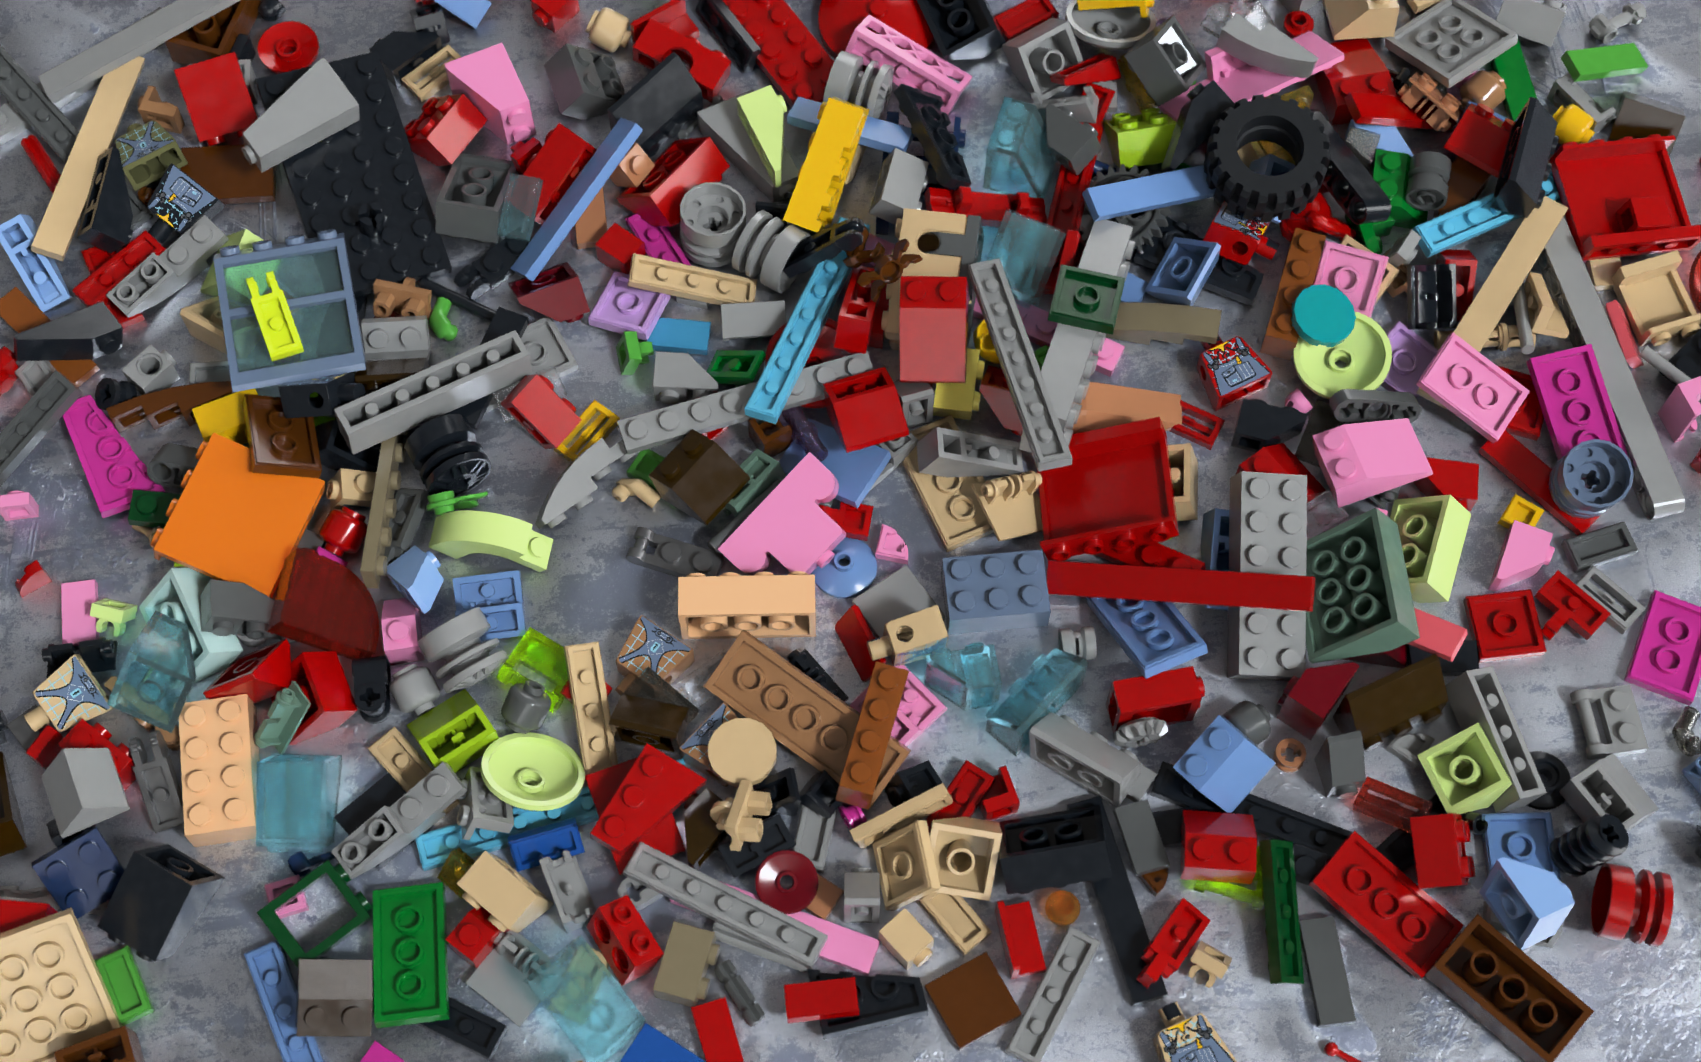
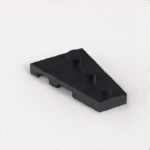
[807,969,928,1040]

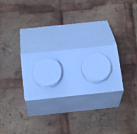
[1479,857,1575,950]

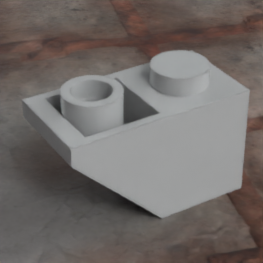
[653,352,719,404]

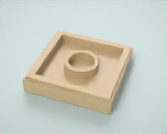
[872,820,941,911]

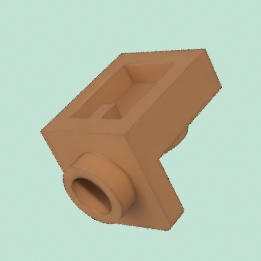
[138,85,185,134]

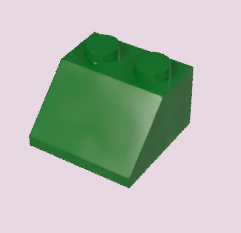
[1369,149,1428,229]

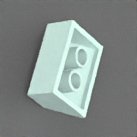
[139,568,243,691]

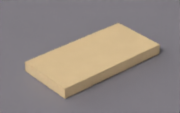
[902,415,994,552]

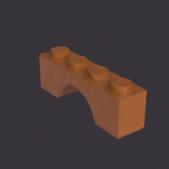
[1260,228,1326,361]
[836,661,909,810]

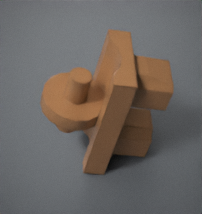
[373,277,432,320]

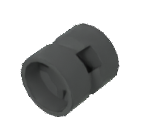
[1405,151,1452,211]

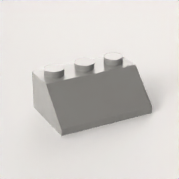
[1029,712,1141,807]

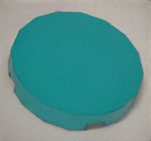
[1291,284,1356,347]

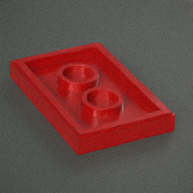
[585,757,686,875]

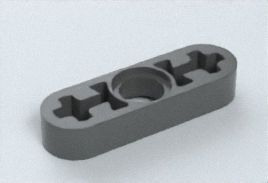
[1329,389,1422,423]

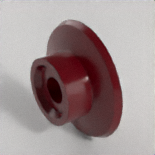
[755,850,819,914]

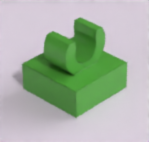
[616,331,654,375]

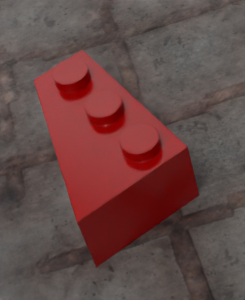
[590,743,707,856]

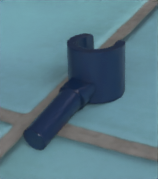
[288,851,336,878]

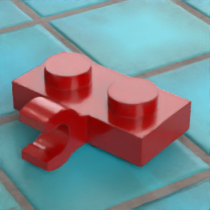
[1534,570,1611,641]

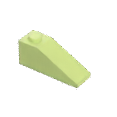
[737,85,787,188]

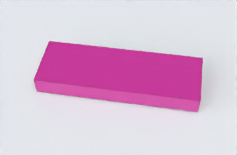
[625,214,691,265]

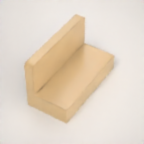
[1524,272,1569,339]

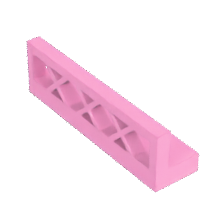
[845,15,973,115]

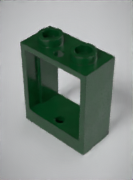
[257,860,373,968]

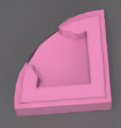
[875,524,908,565]

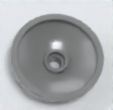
[1065,0,1156,50]

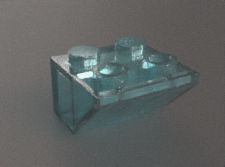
[924,642,1002,711]

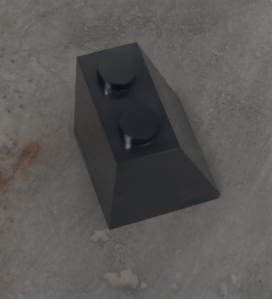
[97,844,225,962]

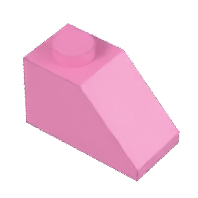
[1488,520,1555,592]
[381,598,425,665]

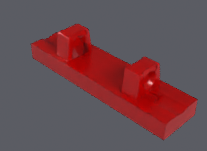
[924,186,1047,231]

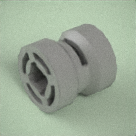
[1058,626,1097,662]

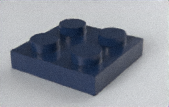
[31,825,125,919]

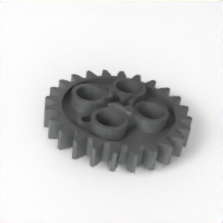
[1079,164,1171,254]

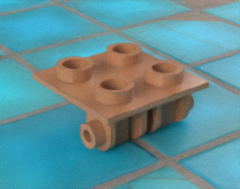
[1398,72,1463,133]

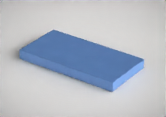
[1086,597,1208,679]

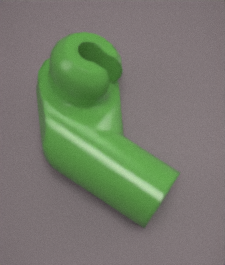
[429,297,458,341]

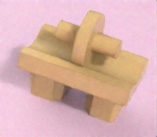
[710,779,772,851]

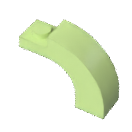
[428,510,553,572]

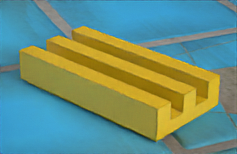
[554,400,620,462]

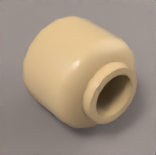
[585,7,632,53]

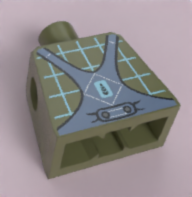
[115,120,188,191]

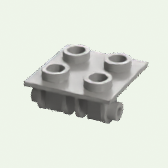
[465,930,565,1027]

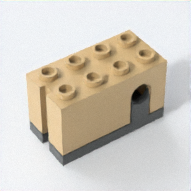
[881,208,984,350]

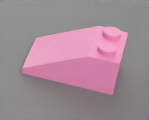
[1312,418,1433,508]

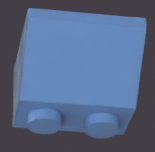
[1173,715,1276,813]

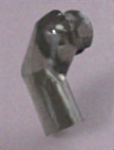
[1672,706,1701,757]

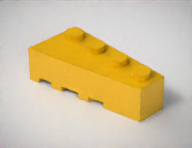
[783,97,870,233]

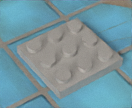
[1385,0,1518,88]

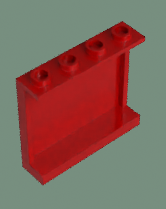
[1548,134,1701,261]
[1037,417,1179,561]

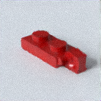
[1136,897,1210,988]

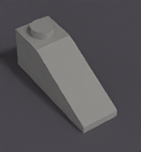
[916,427,1023,478]

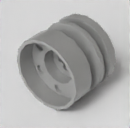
[823,51,894,119]
[680,182,746,267]
[731,210,811,294]
[417,607,509,694]

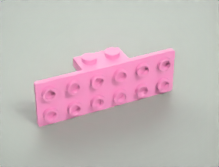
[1157,31,1344,122]

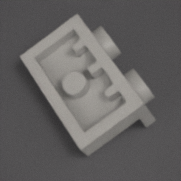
[361,315,431,361]
[457,766,514,840]

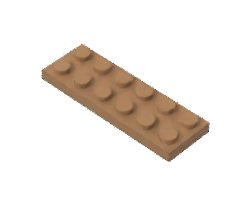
[704,630,912,808]

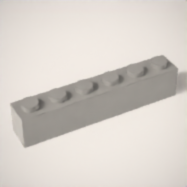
[334,330,533,455]

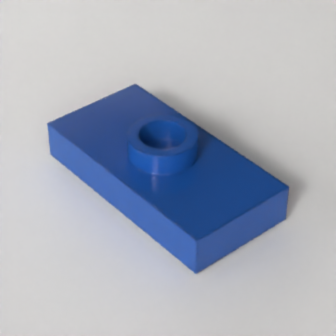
[507,817,585,872]

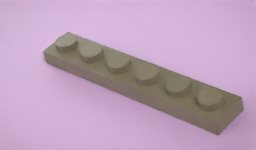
[360,430,410,589]

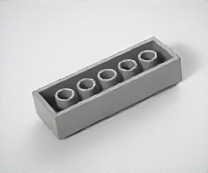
[1227,471,1307,681]

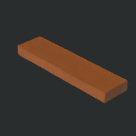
[0,287,100,388]

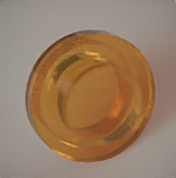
[1045,890,1080,926]

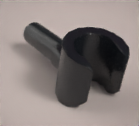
[1388,68,1413,91]
[1462,812,1488,835]

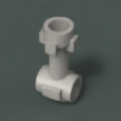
[1588,2,1647,44]

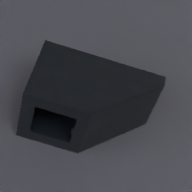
[1231,398,1308,452]

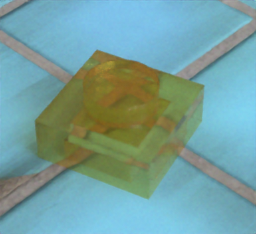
[437,848,476,899]

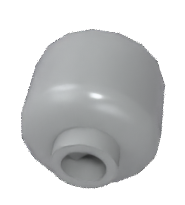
[389,663,440,717]

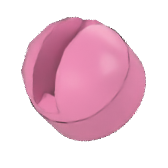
[1285,388,1313,413]

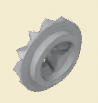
[1113,717,1168,749]

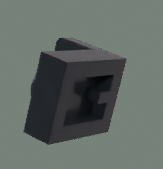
[884,760,943,807]

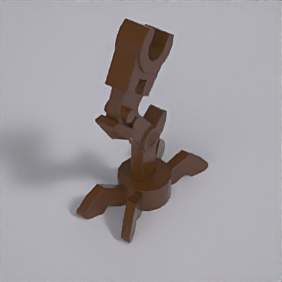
[843,226,923,302]

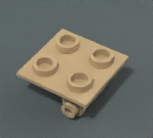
[971,470,1043,542]

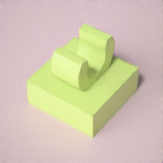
[90,598,137,637]

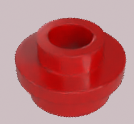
[1283,11,1314,39]

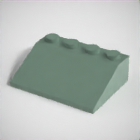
[1306,508,1420,663]

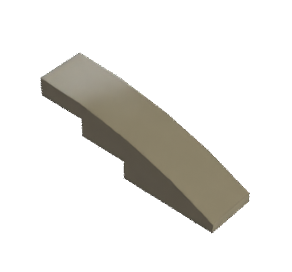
[1106,302,1222,345]

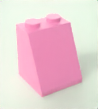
[444,43,536,145]

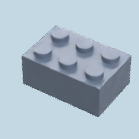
[941,549,1051,635]

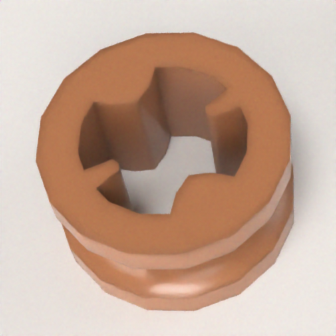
[1273,738,1306,773]

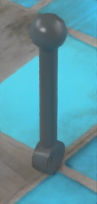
[677,95,724,140]

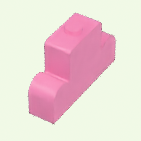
[718,452,846,576]

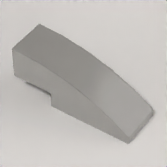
[1216,13,1319,78]

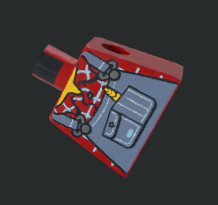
[1203,201,1280,265]
[1196,335,1273,412]

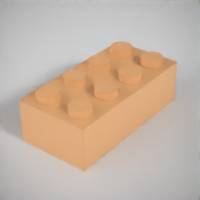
[678,571,816,639]
[178,694,265,847]

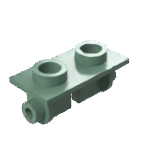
[254,681,311,755]

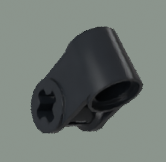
[352,655,391,724]

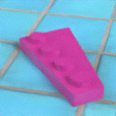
[62,395,166,519]

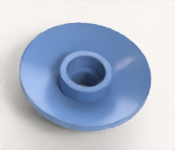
[811,537,877,599]

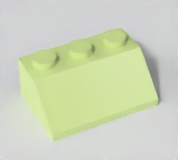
[1390,495,1471,603]

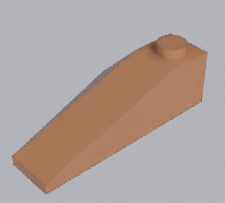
[1071,382,1182,434]

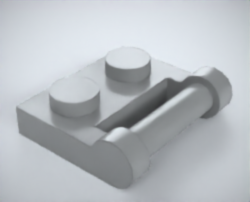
[1570,684,1649,760]

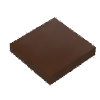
[924,952,1022,1051]

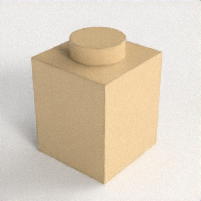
[878,908,934,970]

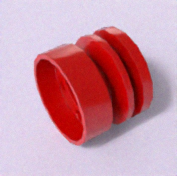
[1590,863,1674,947]

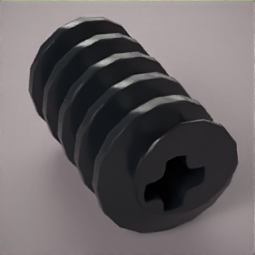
[1549,814,1629,877]

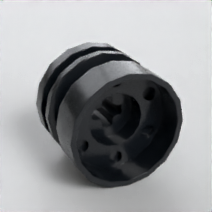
[404,414,492,497]

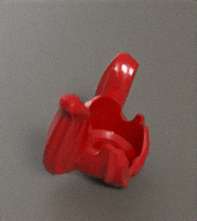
[1279,184,1356,242]

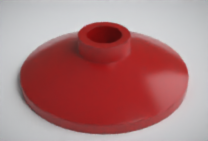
[258,21,319,74]

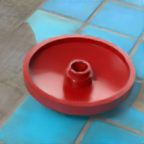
[818,0,935,72]

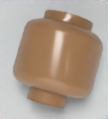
[1459,70,1506,110]

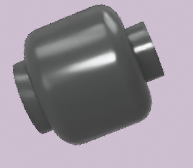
[501,680,551,734]
[1222,700,1271,745]

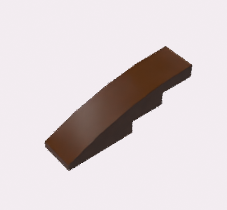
[106,381,235,433]

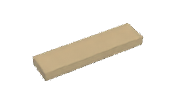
[627,253,757,306]
[563,641,618,783]

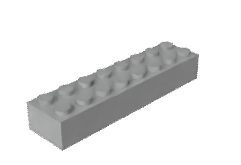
[1019,219,1136,453]

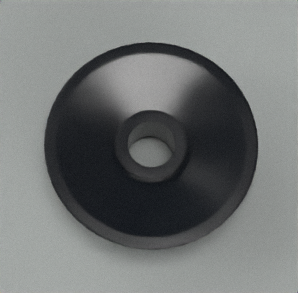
[1527,751,1571,810]

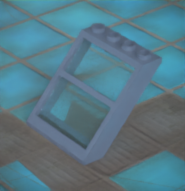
[213,229,366,392]

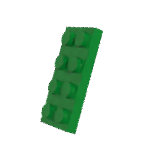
[372,882,449,1028]

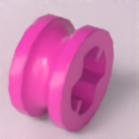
[838,805,867,830]

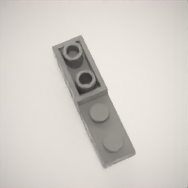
[106,215,229,318]
[535,438,638,529]
[331,762,467,879]

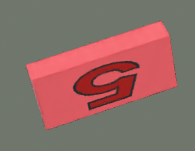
[1605,299,1644,369]

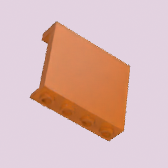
[151,433,325,598]

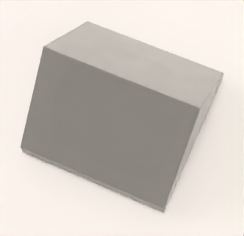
[41,748,130,838]

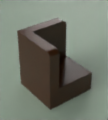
[748,418,793,457]

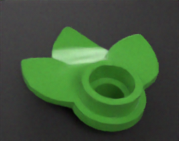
[426,490,488,516]

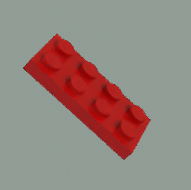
[1308,831,1464,980]

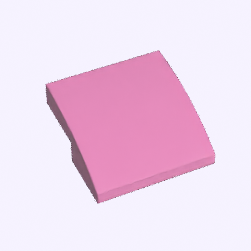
[849,664,948,747]

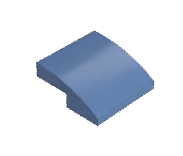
[452,570,526,641]

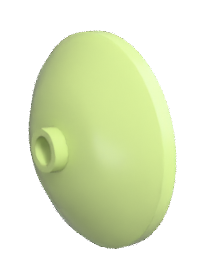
[1293,311,1392,399]
[481,732,585,811]

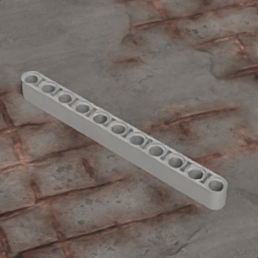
[1537,217,1685,520]

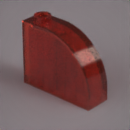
[267,548,379,660]

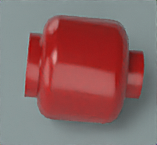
[319,505,368,557]

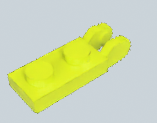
[246,271,304,362]

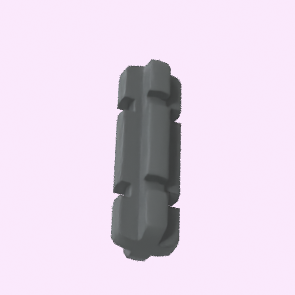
[714,960,765,1027]

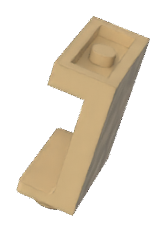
[1611,250,1701,347]

